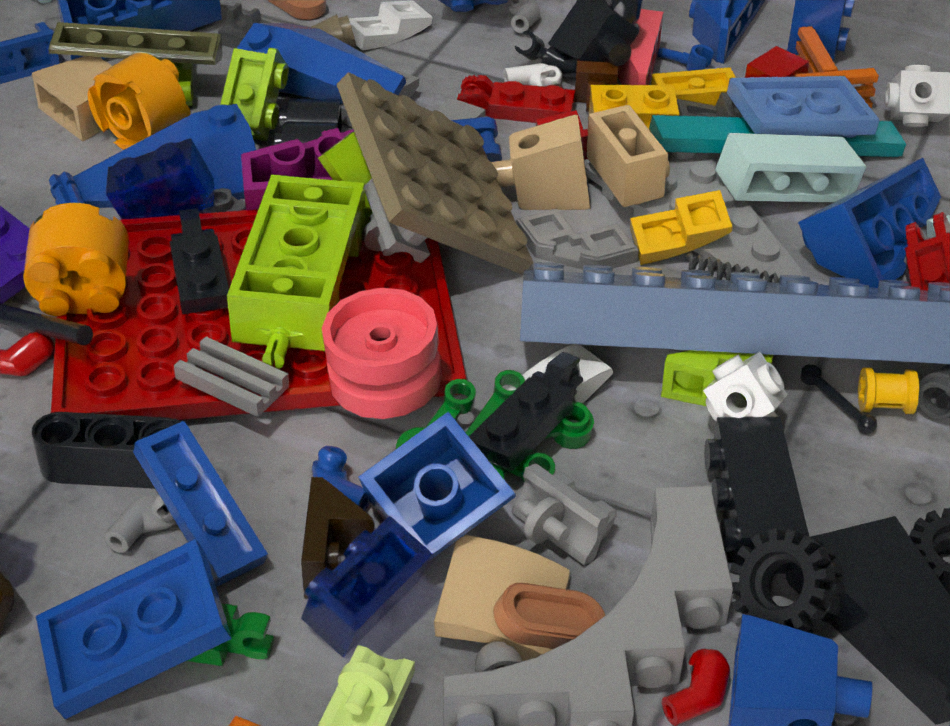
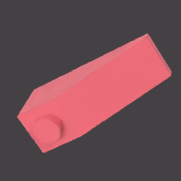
[617,9,664,85]

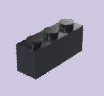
[704,417,809,575]

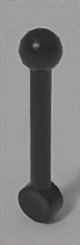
[800,365,878,434]

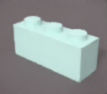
[715,133,867,203]

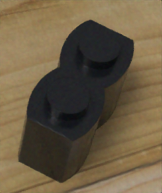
[274,98,342,145]

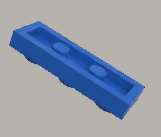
[133,421,268,587]

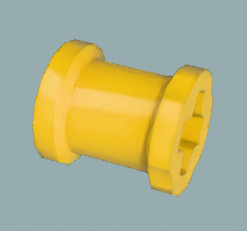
[858,367,919,414]

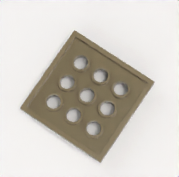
[336,72,534,274]

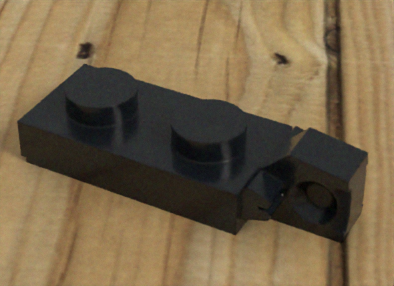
[170,208,229,315]
[469,352,583,471]

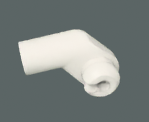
[503,63,563,87]

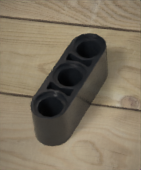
[32,412,180,489]

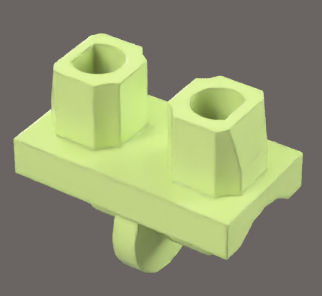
[318,645,415,726]

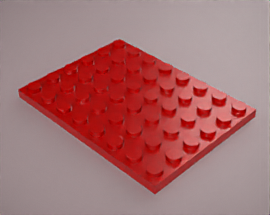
[51,209,467,420]

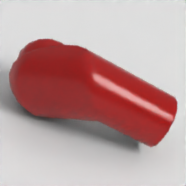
[0,332,54,376]
[662,648,730,726]

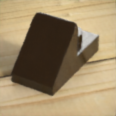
[301,477,376,599]

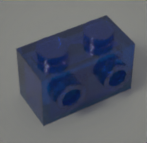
[106,138,214,220]
[301,516,433,658]

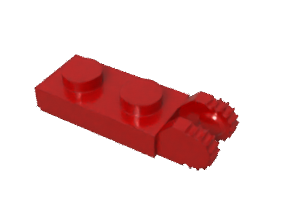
[457,75,575,123]
[905,212,950,290]

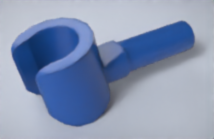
[657,44,714,71]

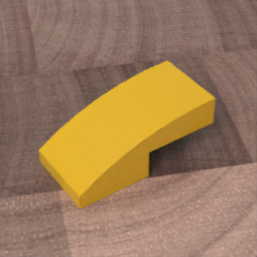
[630,190,732,265]

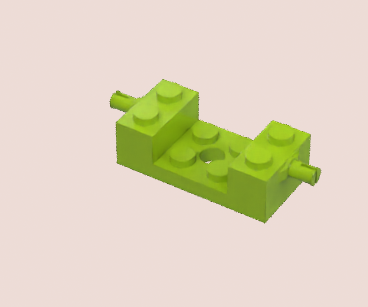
[227,175,366,369]

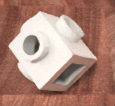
[885,65,950,127]
[703,352,788,421]

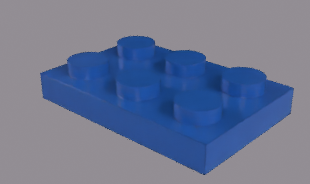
[36,539,232,719]

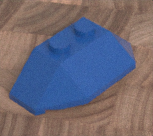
[689,0,765,64]

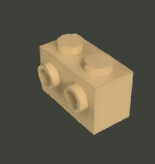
[587,105,670,208]

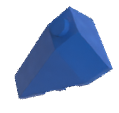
[237,23,406,104]
[73,103,256,208]
[798,158,941,288]

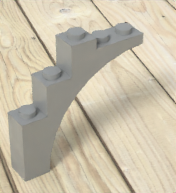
[443,486,733,726]

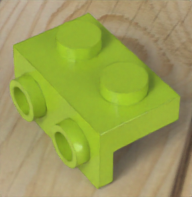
[220,48,289,141]

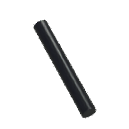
[0,304,93,345]

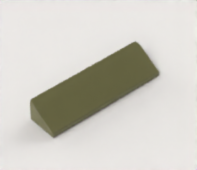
[48,22,223,65]

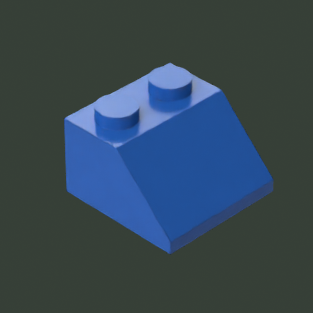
[358,412,516,564]

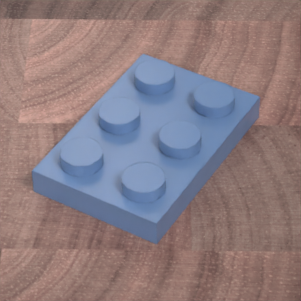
[726,76,880,138]

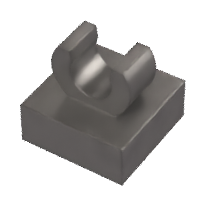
[218,3,272,48]

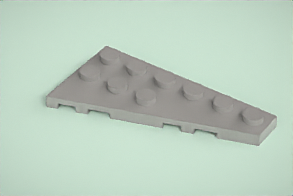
[584,152,812,283]

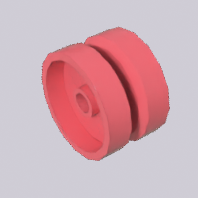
[321,288,442,419]

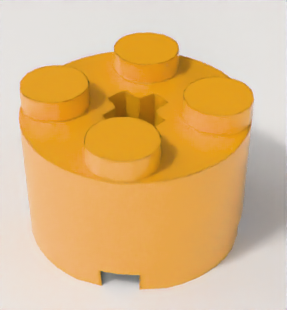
[88,53,191,150]
[23,203,129,316]

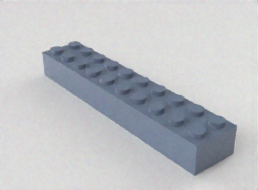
[520,262,950,364]

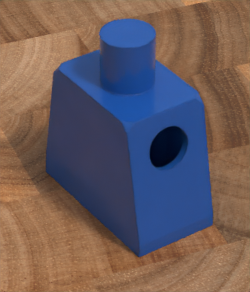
[728,614,872,726]

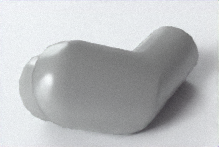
[508,0,540,33]

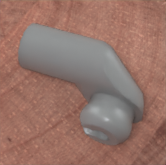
[104,494,176,553]

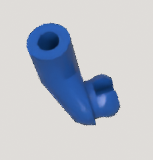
[312,446,370,511]

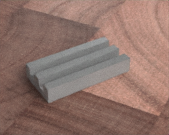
[174,337,289,417]

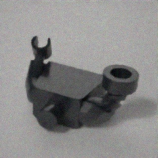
[515,0,642,79]

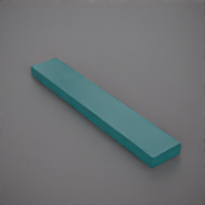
[649,115,906,157]

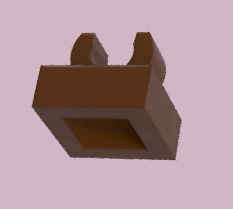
[574,61,618,112]

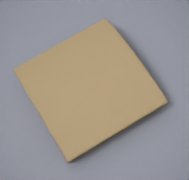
[434,535,570,661]

